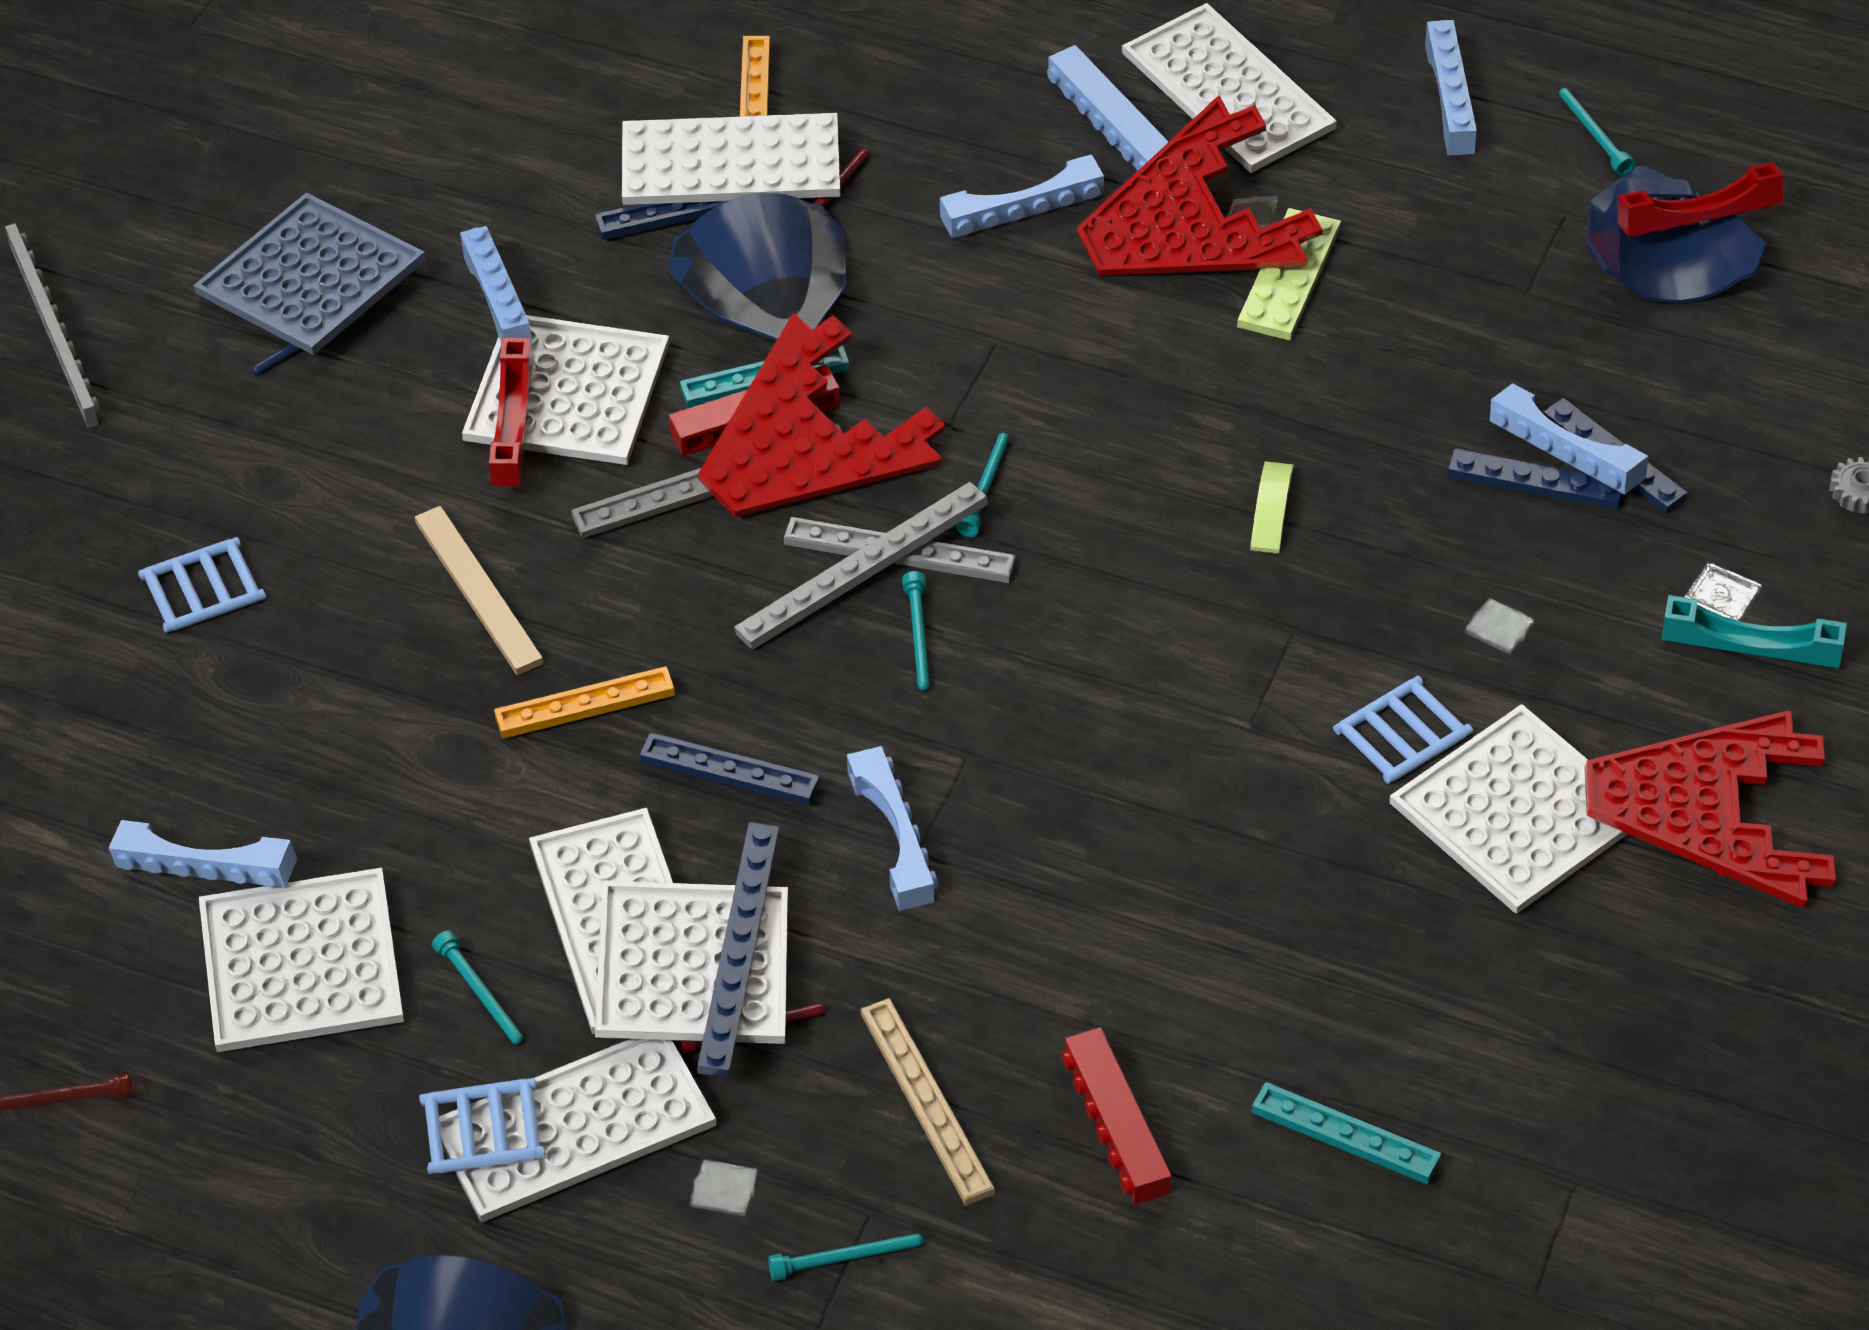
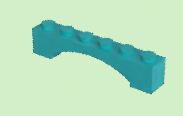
[1661,595,1847,668]

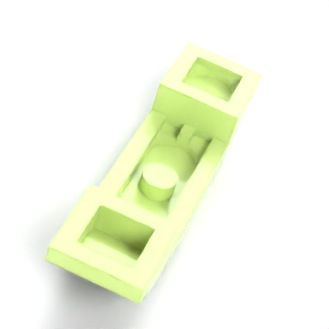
[1250,461,1293,553]

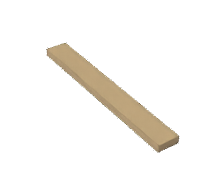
[415,506,543,675]
[861,998,995,1206]

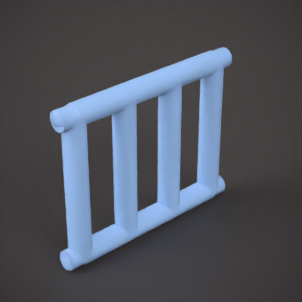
[138,537,266,633]
[1333,676,1473,784]
[419,1078,546,1174]

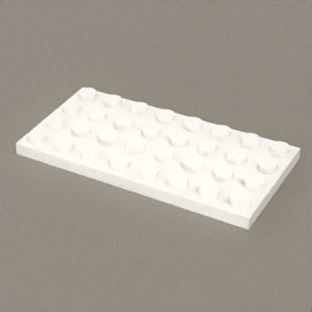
[1122,3,1337,173]
[622,113,840,205]
[529,808,673,1034]
[439,1039,716,1223]

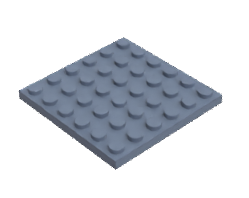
[193,193,426,355]

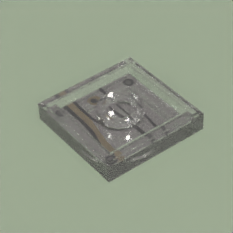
[1684,562,1761,621]

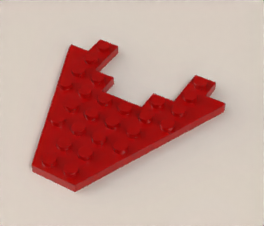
[1077,96,1323,276]
[698,313,945,517]
[1584,711,1836,908]

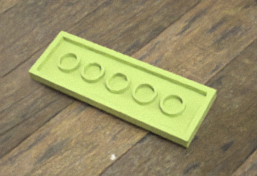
[1237,208,1341,340]

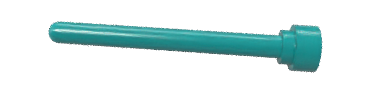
[1559,88,1635,176]
[956,433,1009,537]
[902,571,930,691]
[432,930,523,1044]
[768,1234,923,1282]

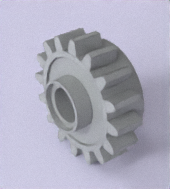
[1829,457,1869,513]

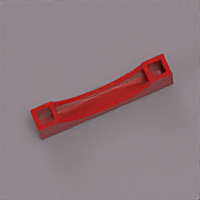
[1618,162,1784,237]
[489,338,533,486]

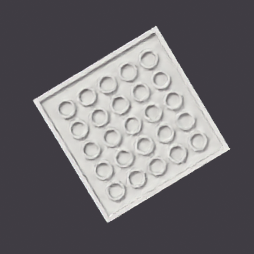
[462,315,670,465]
[1390,704,1628,914]
[199,868,404,1052]
[595,881,788,1044]

